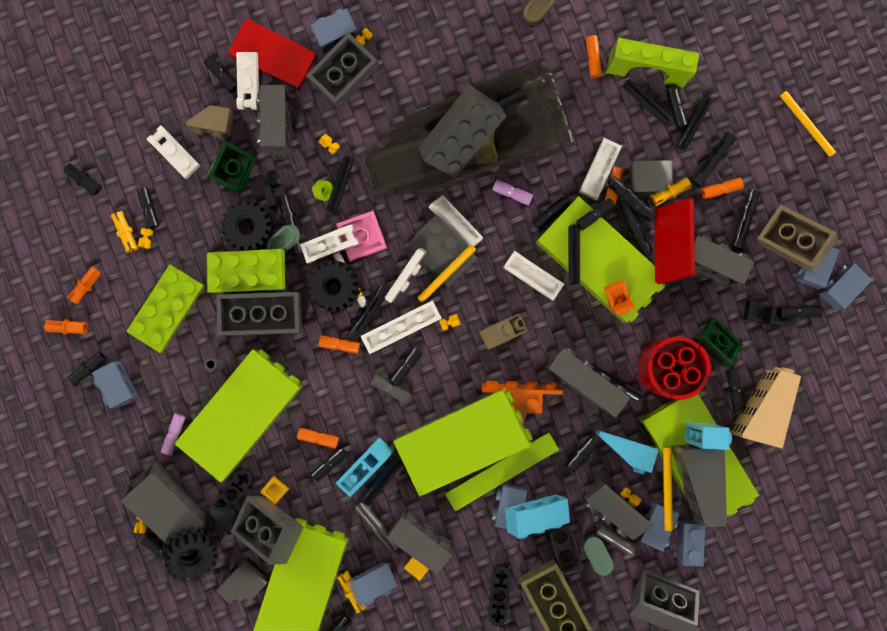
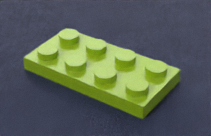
[207,249,285,293]
[126,264,205,353]

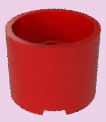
[637,337,711,400]

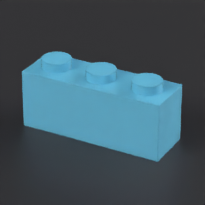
[685,422,732,450]
[505,494,570,539]

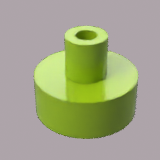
[312,180,333,201]

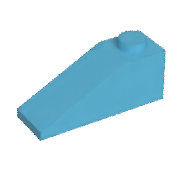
[596,430,659,475]
[336,437,394,497]

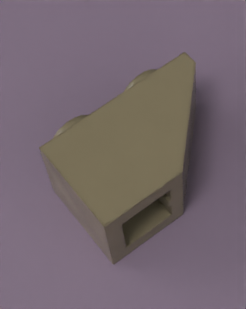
[186,105,234,138]
[480,313,528,350]

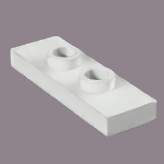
[578,138,622,201]
[429,195,483,247]
[385,248,427,303]
[503,251,564,301]

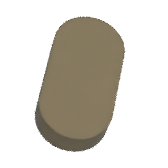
[523,0,555,25]

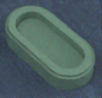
[266,225,300,253]
[583,536,614,576]

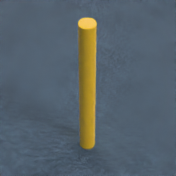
[780,91,836,157]
[418,245,476,302]
[663,447,673,531]

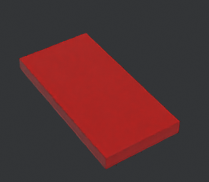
[228,18,317,90]
[655,198,695,284]

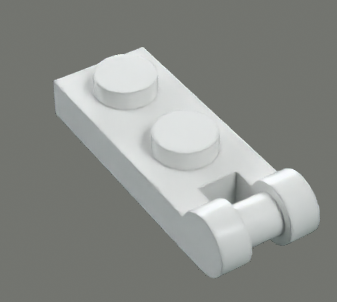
[236,52,259,110]
[147,125,201,179]
[300,225,359,263]

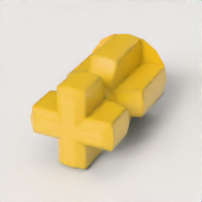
[355,28,373,46]
[319,134,340,154]
[138,228,153,249]
[439,314,461,331]
[620,487,642,508]
[134,517,147,534]

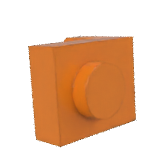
[603,279,635,315]

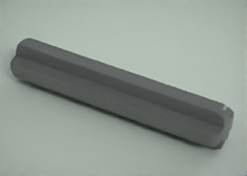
[355,501,399,553]

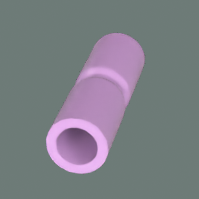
[492,179,533,206]
[161,413,186,455]

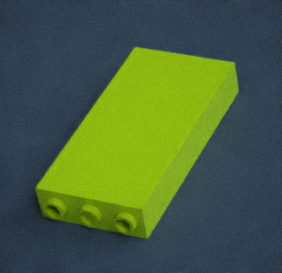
[536,196,666,323]
[174,349,302,483]
[393,388,533,497]
[639,394,759,516]
[253,518,349,631]

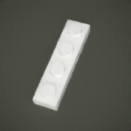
[361,300,442,354]

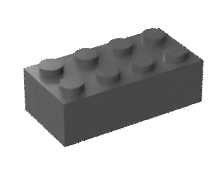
[419,85,506,178]
[216,292,303,336]
[544,348,630,418]

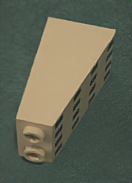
[730,367,801,449]

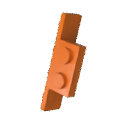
[481,381,563,414]

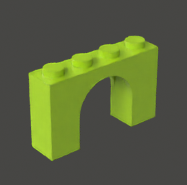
[606,38,699,88]

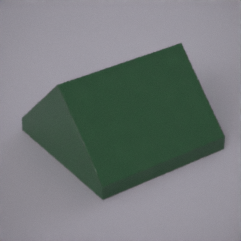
[206,140,257,194]
[692,317,743,367]

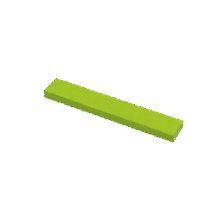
[445,432,559,511]

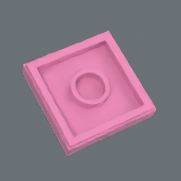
[336,210,387,262]

